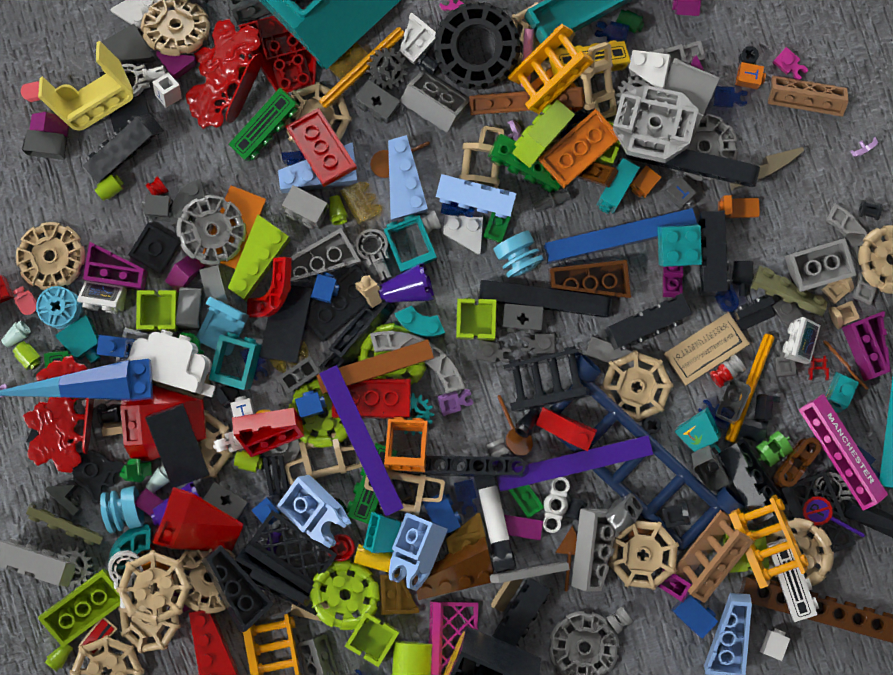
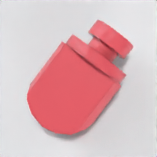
[21,81,40,102]
[13,286,37,315]

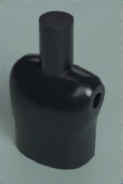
[732,261,754,297]

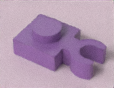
[437,389,473,416]

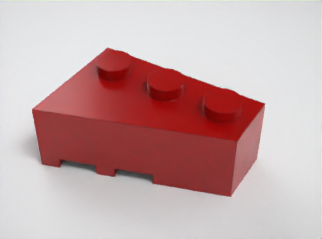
[232,408,304,457]

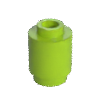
[94,174,124,201]
[13,341,42,370]
[234,450,263,473]

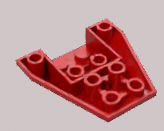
[239,7,316,92]
[120,385,206,461]
[152,487,244,552]

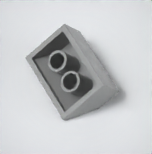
[400,69,470,132]
[784,238,856,292]

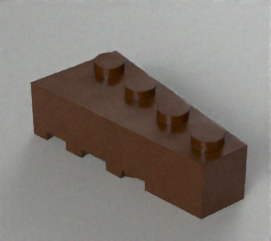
[548,260,631,298]
[414,537,493,600]

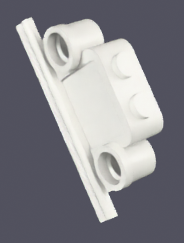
[121,330,216,397]

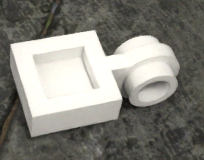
[213,431,243,452]

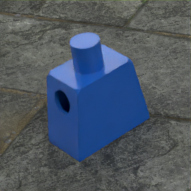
[97,335,137,358]

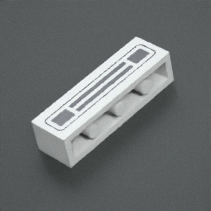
[767,538,819,622]

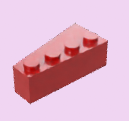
[189,610,240,675]

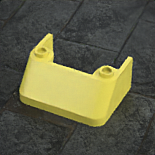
[38,41,133,131]

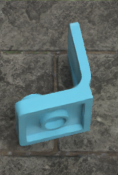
[196,297,250,356]

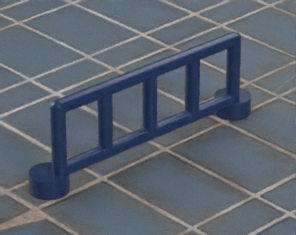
[549,354,746,551]

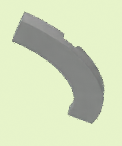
[825,203,877,306]
[370,331,465,394]

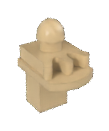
[355,275,382,308]

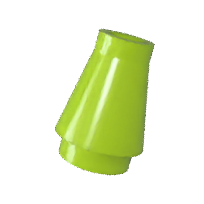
[329,195,348,225]
[45,644,73,672]

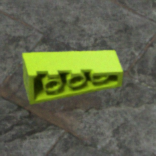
[228,214,291,302]

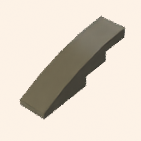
[730,147,804,191]

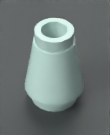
[1,320,31,348]
[146,465,170,493]

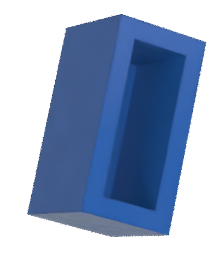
[423,491,462,534]
[671,594,718,639]

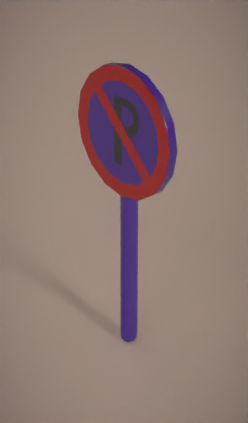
[803,496,865,537]

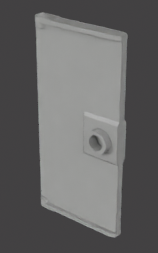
[652,58,720,172]

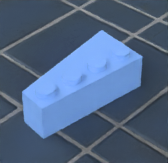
[278,143,358,193]
[436,174,517,218]
[704,593,752,675]

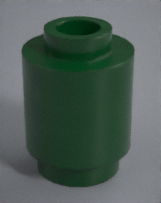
[616,9,645,34]

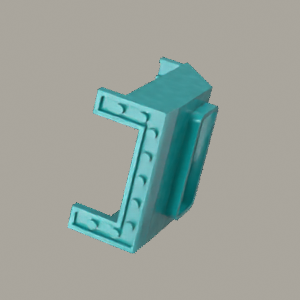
[259,0,401,70]

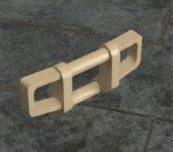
[580,42,617,119]
[459,126,504,188]
[285,432,362,485]
[364,470,445,516]

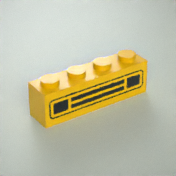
[549,40,631,77]

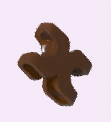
[772,437,822,487]

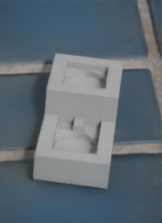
[200,265,229,307]

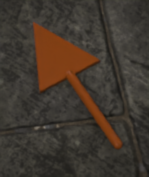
[555,525,577,592]

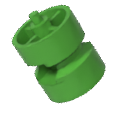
[755,431,793,467]

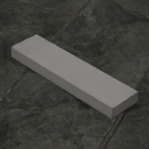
[585,337,664,382]
[490,562,570,583]

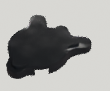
[72,451,125,504]

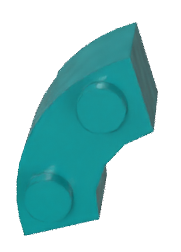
[394,305,445,338]
[108,524,150,569]

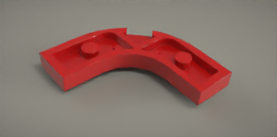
[247,257,292,318]

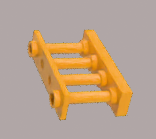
[507,24,594,114]
[729,495,809,589]
[243,612,301,675]

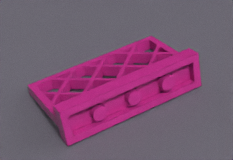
[429,601,478,675]

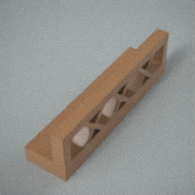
[768,75,848,117]

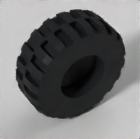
[434,1,521,90]

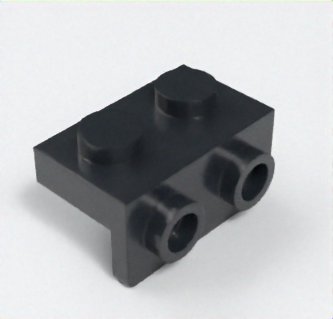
[732,295,775,331]

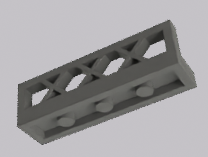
[227,0,302,26]
[297,634,339,675]

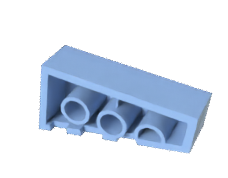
[388,135,428,222]

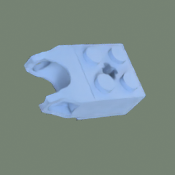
[276,475,351,548]
[389,512,448,591]

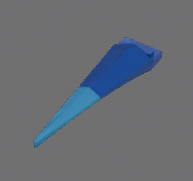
[0,359,153,401]

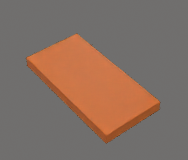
[538,109,619,189]
[203,185,267,269]

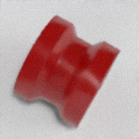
[145,176,169,196]
[709,364,733,388]

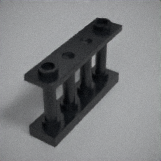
[503,346,591,412]

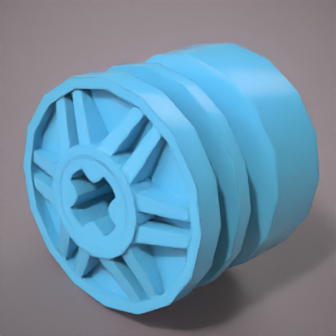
[493,230,544,278]
[36,286,84,330]
[100,486,144,533]

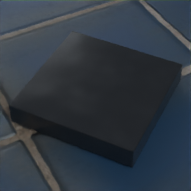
[128,223,181,275]

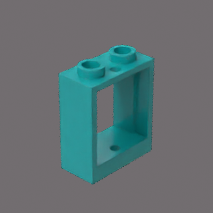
[596,158,640,214]
[384,214,437,273]
[209,332,262,390]

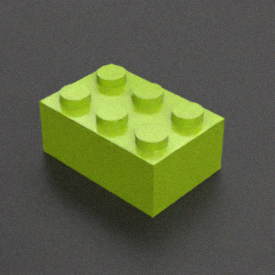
[512,99,575,168]

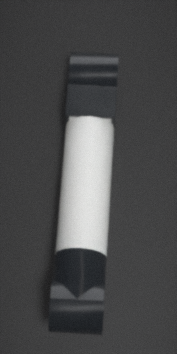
[474,455,517,574]

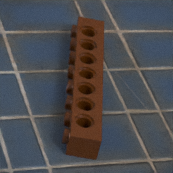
[739,574,893,643]

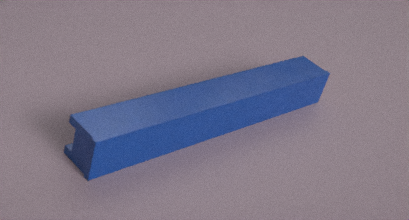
[544,208,698,265]

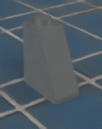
[94,24,156,65]

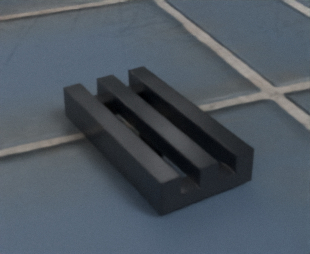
[263,454,289,496]

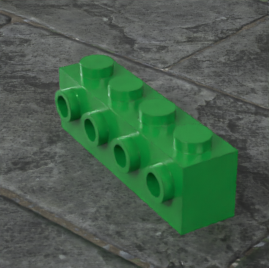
[487,134,561,193]

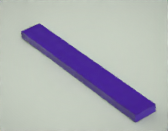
[319,365,404,516]
[497,435,653,491]

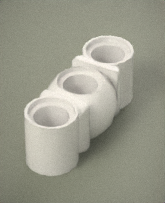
[542,477,570,533]

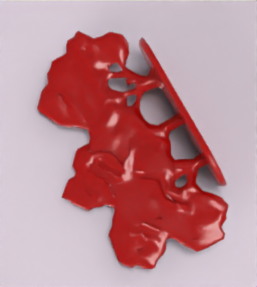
[185,19,263,129]
[23,355,94,473]

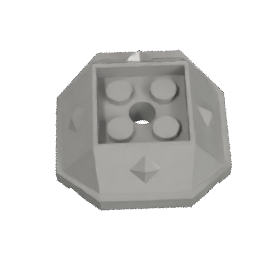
[613,85,699,163]

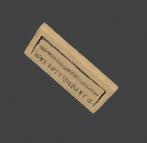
[664,312,750,386]

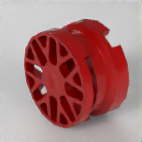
[328,534,355,562]

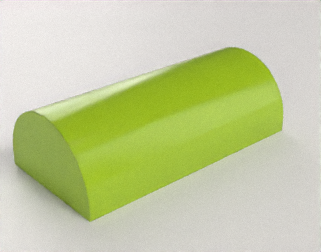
[38,568,120,647]
[392,641,432,675]

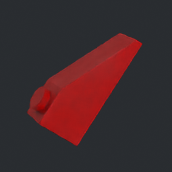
[536,406,597,451]

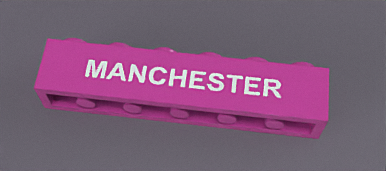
[799,394,888,511]

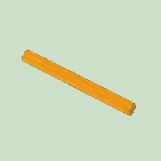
[319,27,405,108]
[725,333,774,443]

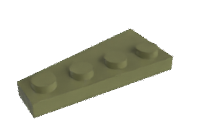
[751,266,828,316]
[26,503,103,546]

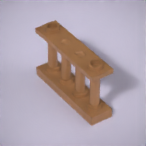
[676,510,754,603]

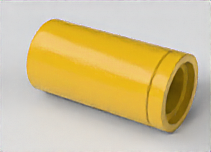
[354,544,393,573]

